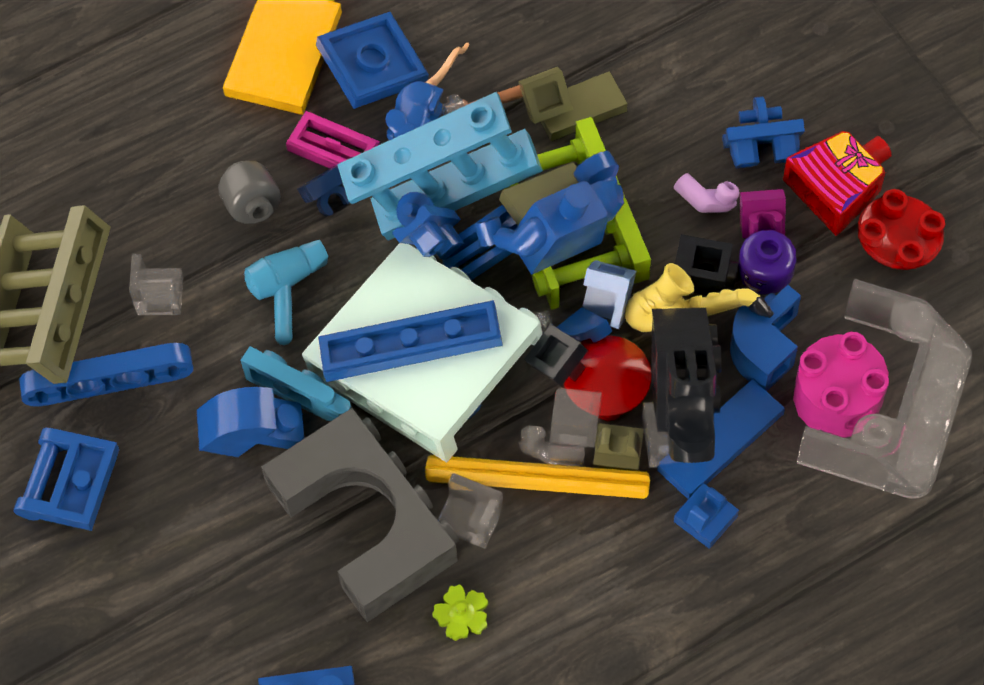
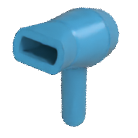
[244,239,328,345]

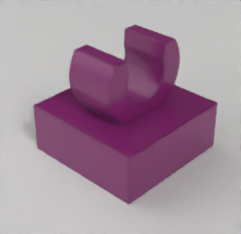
[740,189,786,238]

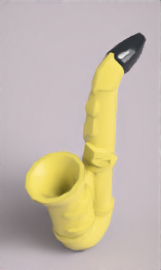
[625,263,774,332]

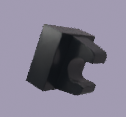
[524,324,588,386]

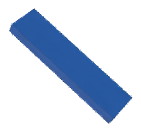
[318,300,503,382]

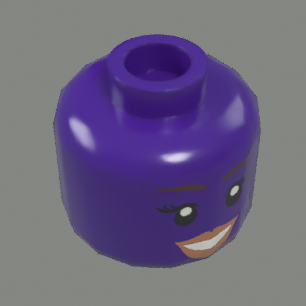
[738,230,797,295]

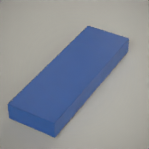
[657,379,785,499]

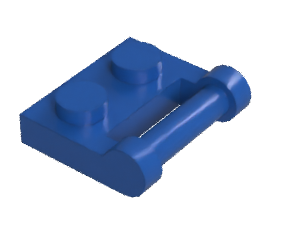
[13,428,120,531]

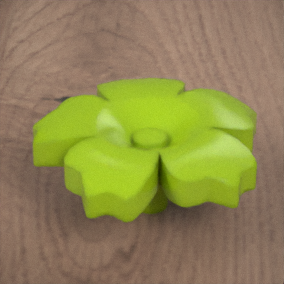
[432,584,488,641]

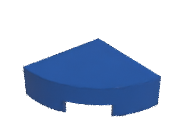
[556,307,612,343]

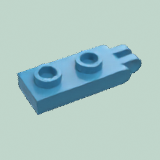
[240,346,351,421]

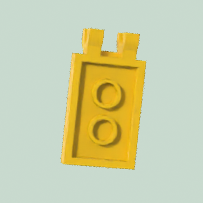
[223,0,342,115]

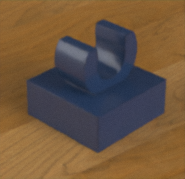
[297,165,350,217]

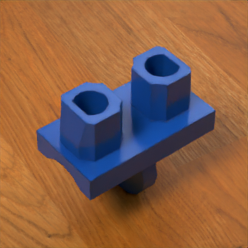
[722,96,805,169]
[392,192,464,259]

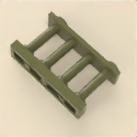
[0,205,111,384]

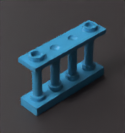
[337,92,543,240]

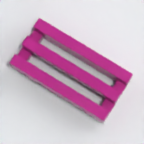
[286,111,380,168]

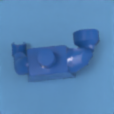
[474,151,624,275]

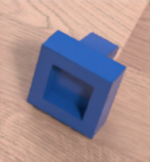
[674,483,739,549]

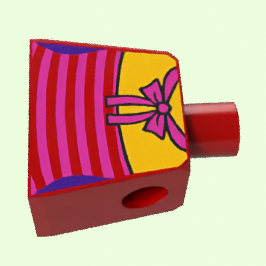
[783,131,892,236]

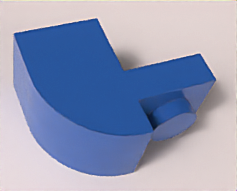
[730,285,801,391]
[197,387,304,457]

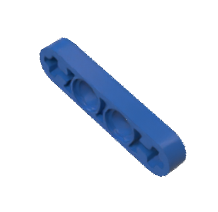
[19,343,193,406]

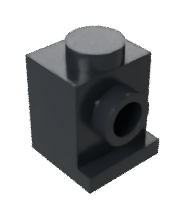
[675,234,739,295]

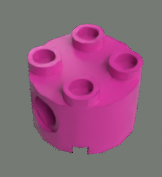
[793,332,889,438]

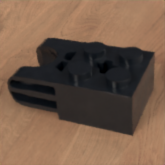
[652,308,721,463]

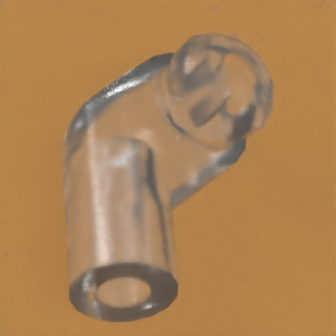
[519,426,585,466]

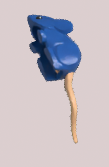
[385,43,469,140]

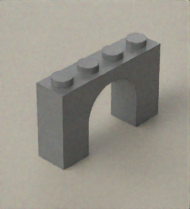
[261,408,459,622]

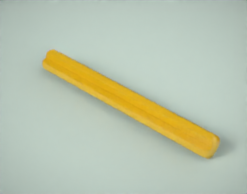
[425,455,650,499]

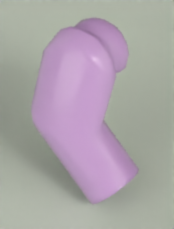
[674,173,740,213]

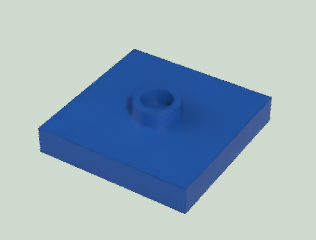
[316,12,429,109]

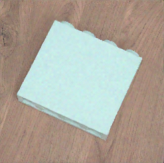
[302,243,543,463]

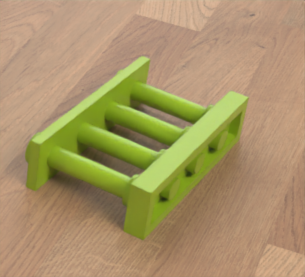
[504,117,651,310]

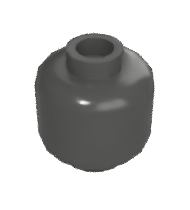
[218,161,281,224]

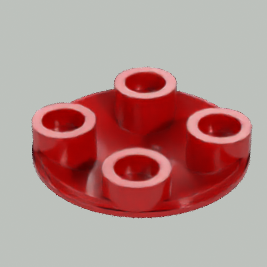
[857,189,945,270]
[563,335,652,421]

